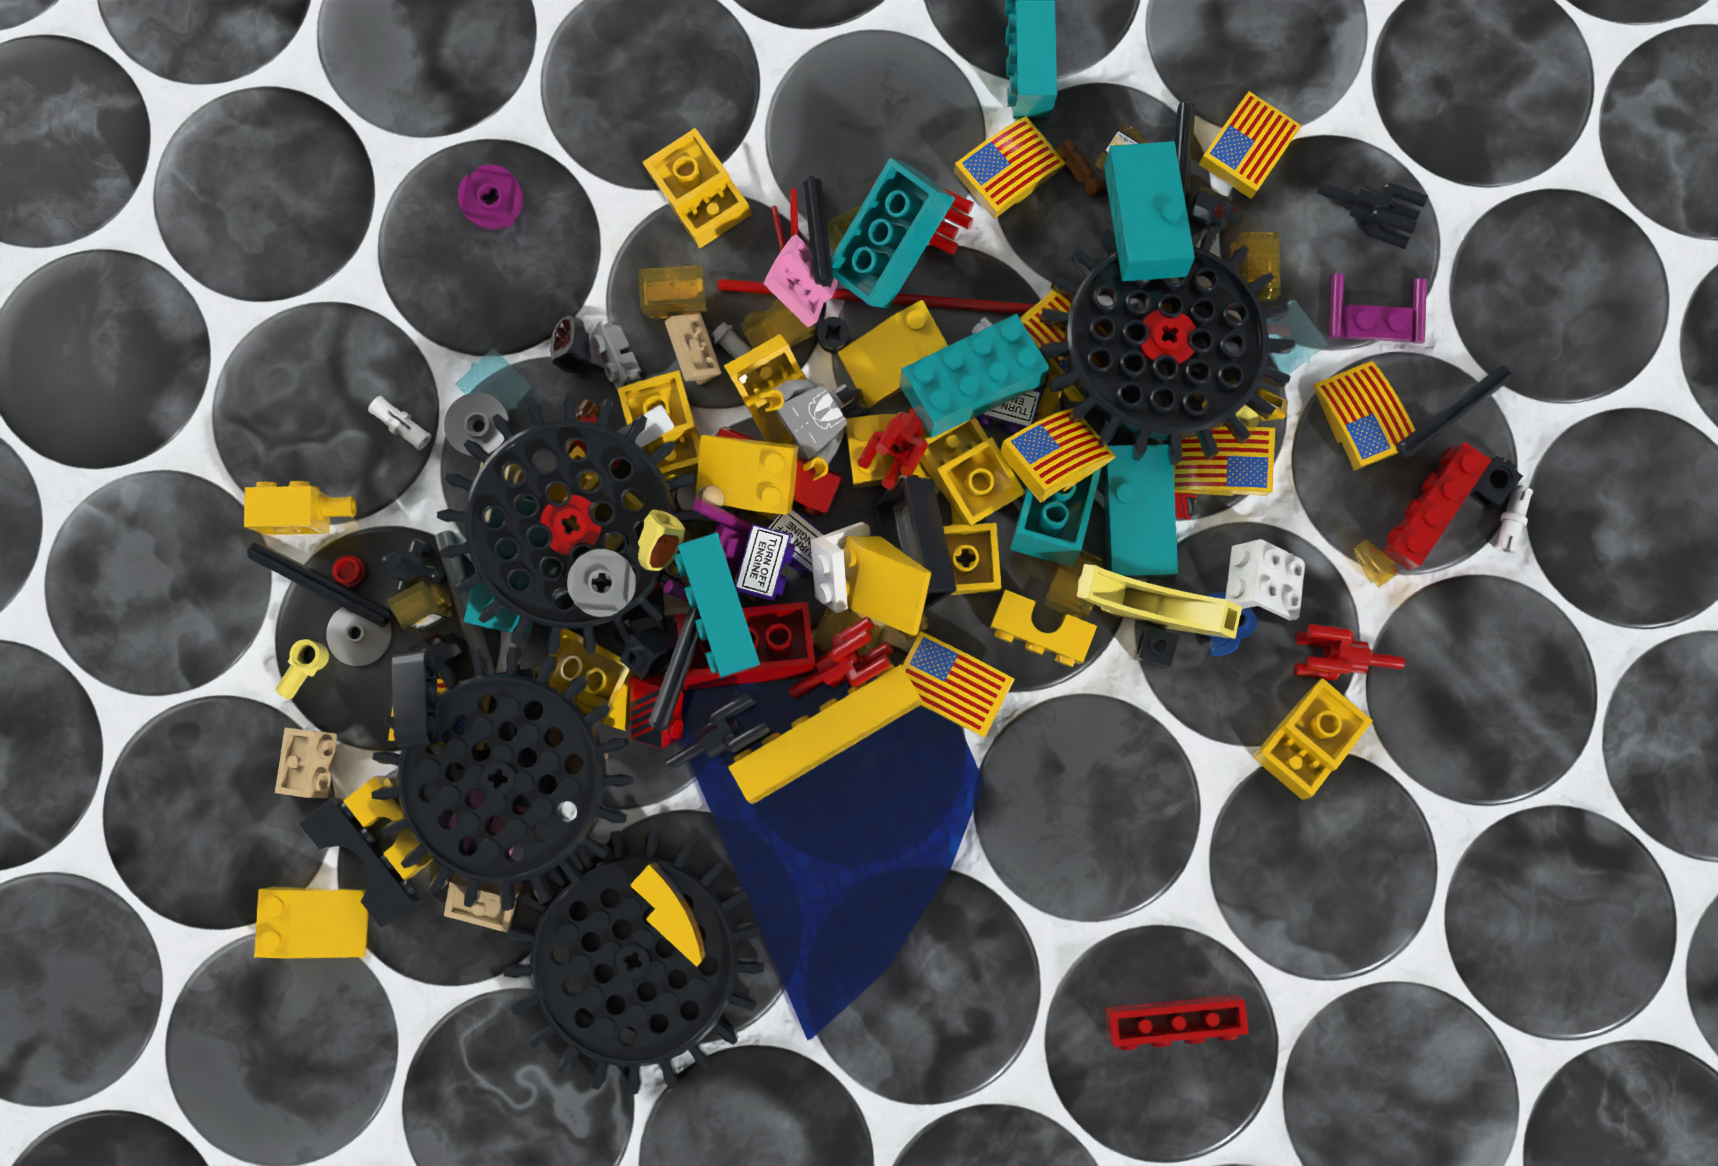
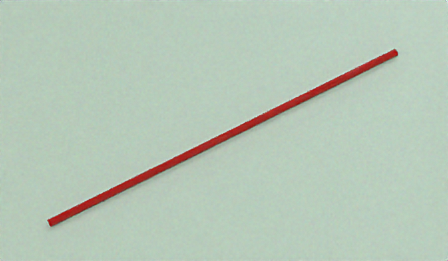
[718,279,1291,336]

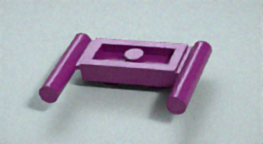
[1329,273,1427,344]
[664,499,751,602]

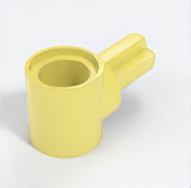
[275,639,329,700]

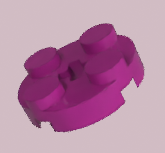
[458,165,523,230]

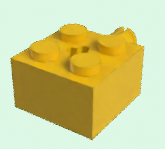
[244,481,356,535]
[943,505,1001,595]

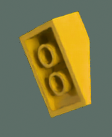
[837,300,948,408]
[846,414,932,489]
[696,435,799,515]
[843,536,931,635]
[548,628,636,731]
[254,887,368,958]

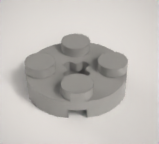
[567,549,636,617]

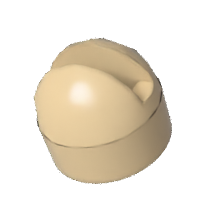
[694,485,724,508]

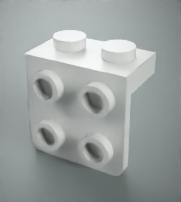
[810,522,870,613]
[1225,539,1305,621]

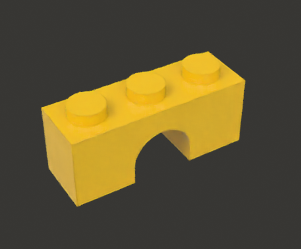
[989,590,1097,667]
[343,776,434,879]

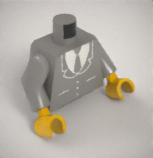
[759,379,855,480]

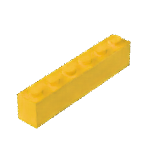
[728,664,923,804]

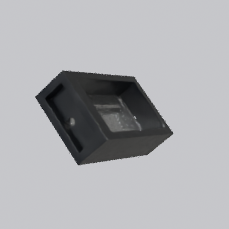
[872,475,957,612]

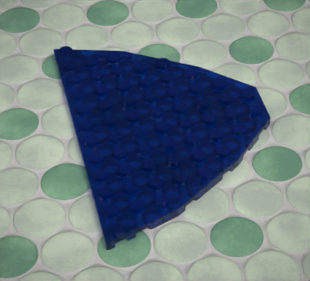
[680,677,984,1041]

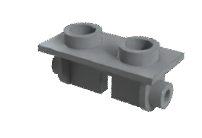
[591,321,642,391]

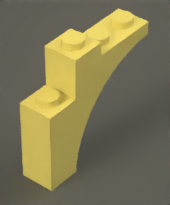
[1077,564,1242,639]

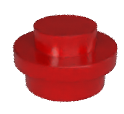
[332,555,366,588]

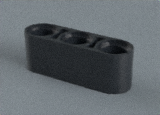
[392,648,439,749]

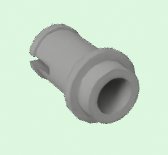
[711,322,752,359]

